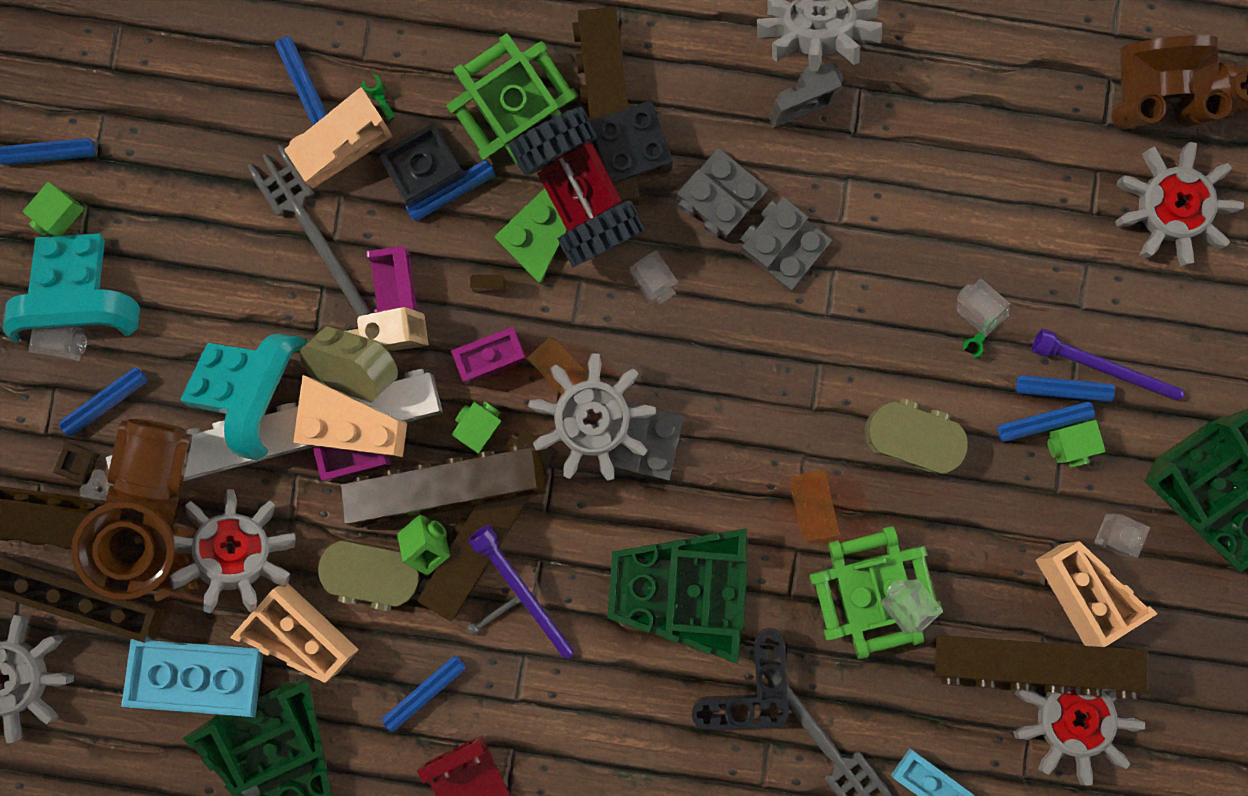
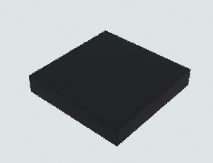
[378,123,465,208]

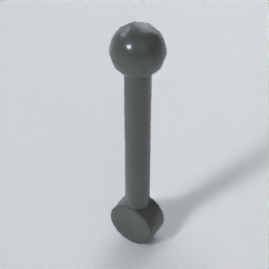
[467,596,521,636]

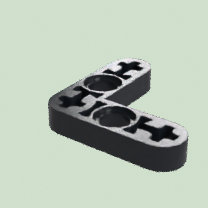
[691,628,789,730]

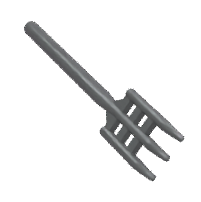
[248,145,372,316]
[750,650,893,796]

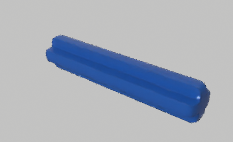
[275,36,327,125]
[0,138,95,166]
[406,160,495,221]
[59,367,148,436]
[1016,375,1115,402]
[997,402,1095,442]
[382,656,466,732]

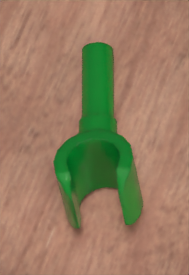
[362,74,395,121]
[962,317,997,358]

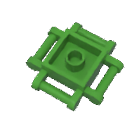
[446,33,579,168]
[809,526,942,659]

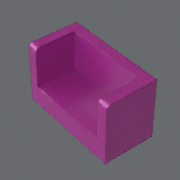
[366,246,418,313]
[451,327,527,385]
[314,447,392,481]

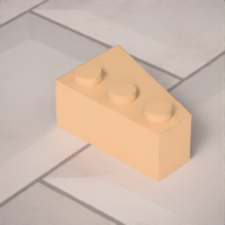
[284,87,393,189]
[293,375,407,457]
[1036,541,1158,647]
[230,583,359,683]

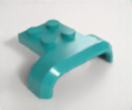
[2,233,140,343]
[180,333,309,461]

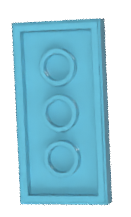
[121,639,263,717]

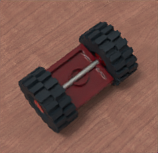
[509,107,646,268]

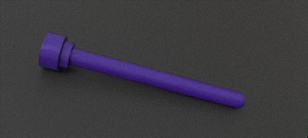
[1032,328,1184,401]
[468,525,574,659]

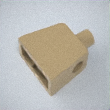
[345,307,429,352]

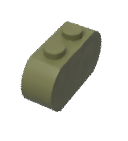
[300,326,398,402]
[864,399,968,475]
[318,540,423,611]

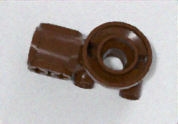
[1112,35,1248,131]
[71,419,192,599]

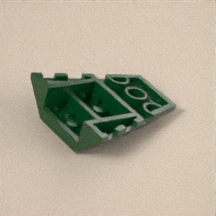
[1144,409,1248,572]
[607,528,749,664]
[183,680,332,796]

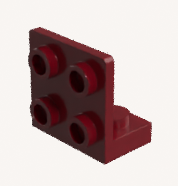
[417,735,510,796]

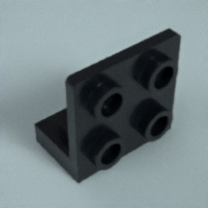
[591,100,673,183]

